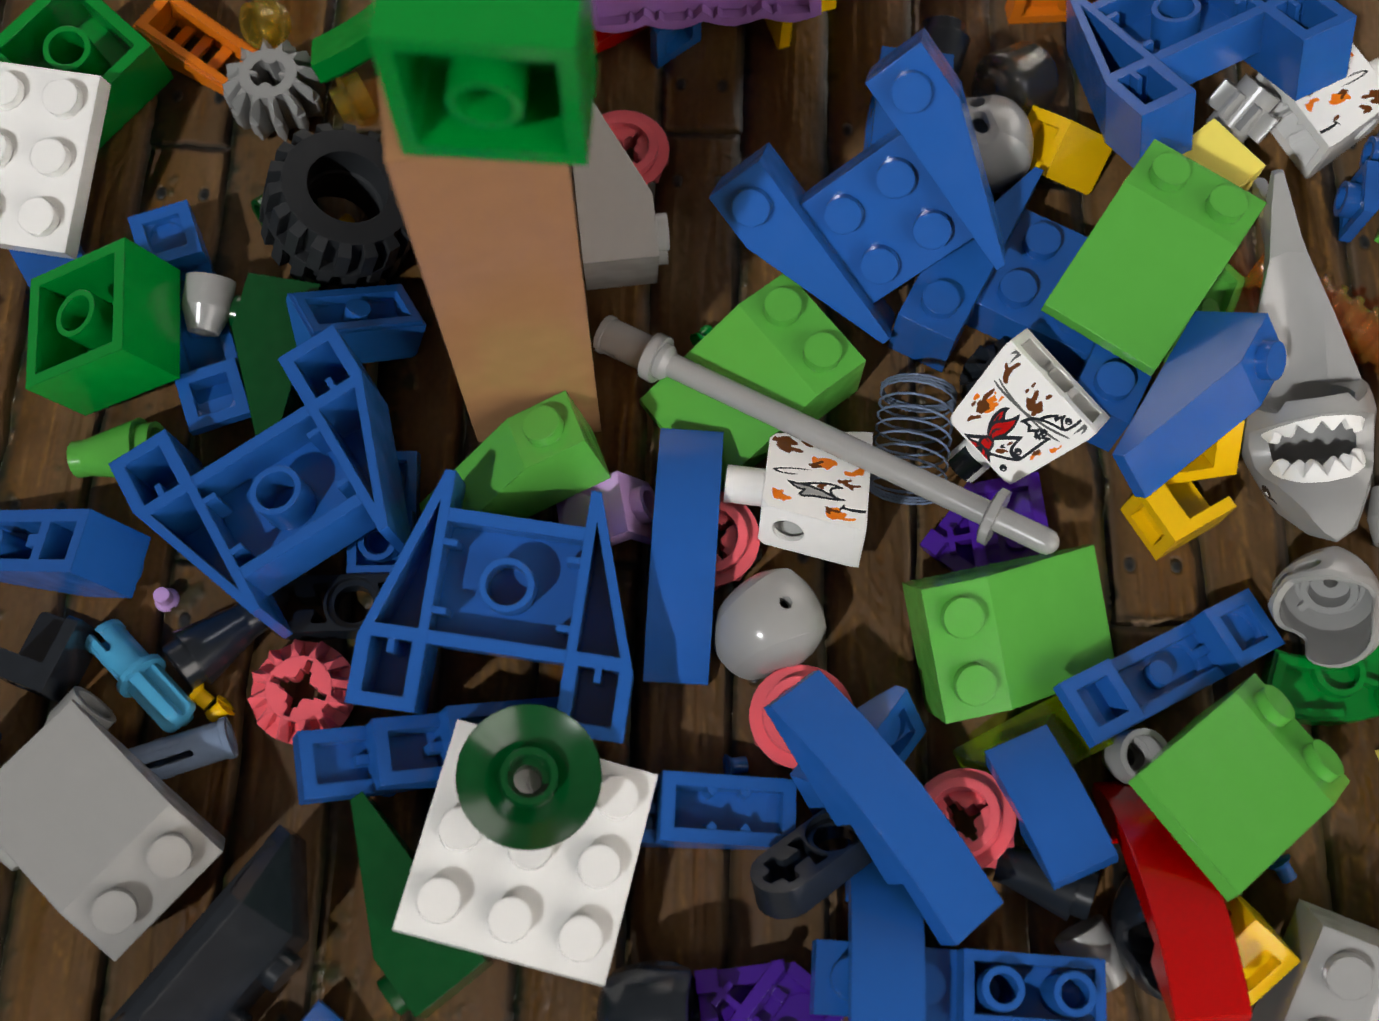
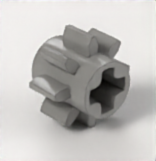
[1205,73,1280,144]

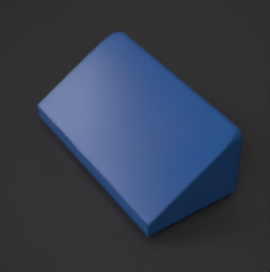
[286,284,426,363]

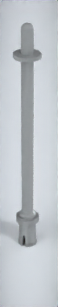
[593,315,1060,555]

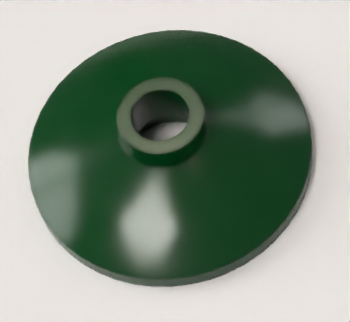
[455,704,602,851]

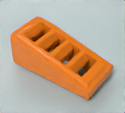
[131,0,258,96]

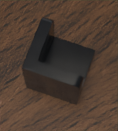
[0,612,103,703]

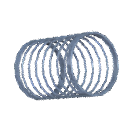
[869,373,958,505]

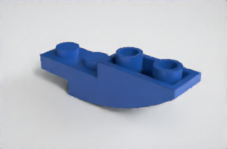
[809,939,1107,1021]

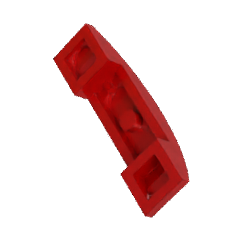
[1092,781,1252,1021]

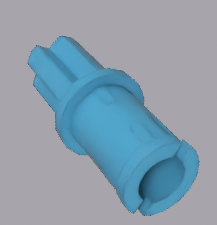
[85,619,196,733]

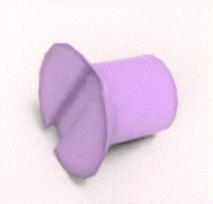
[153,587,180,612]

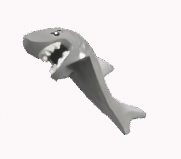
[1240,169,1377,542]

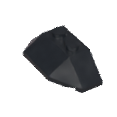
[109,824,309,1021]

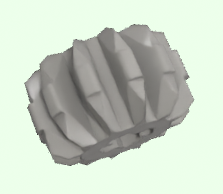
[222,38,326,142]

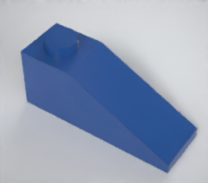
[1112,311,1287,498]
[0,509,151,598]

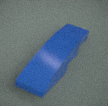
[764,670,1004,946]
[292,697,559,805]
[640,770,796,850]

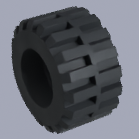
[259,123,412,290]

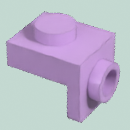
[556,471,655,546]

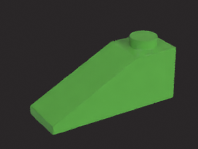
[419,390,611,518]

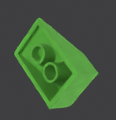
[1041,139,1267,376]
[640,274,866,491]
[902,544,1114,724]
[1128,673,1350,902]

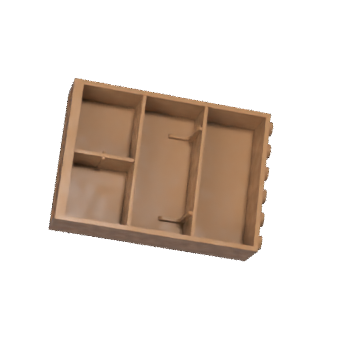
[371,0,601,445]

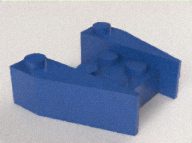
[1066,0,1357,168]
[709,27,1005,344]
[888,167,1152,452]
[109,324,411,639]
[344,469,634,744]

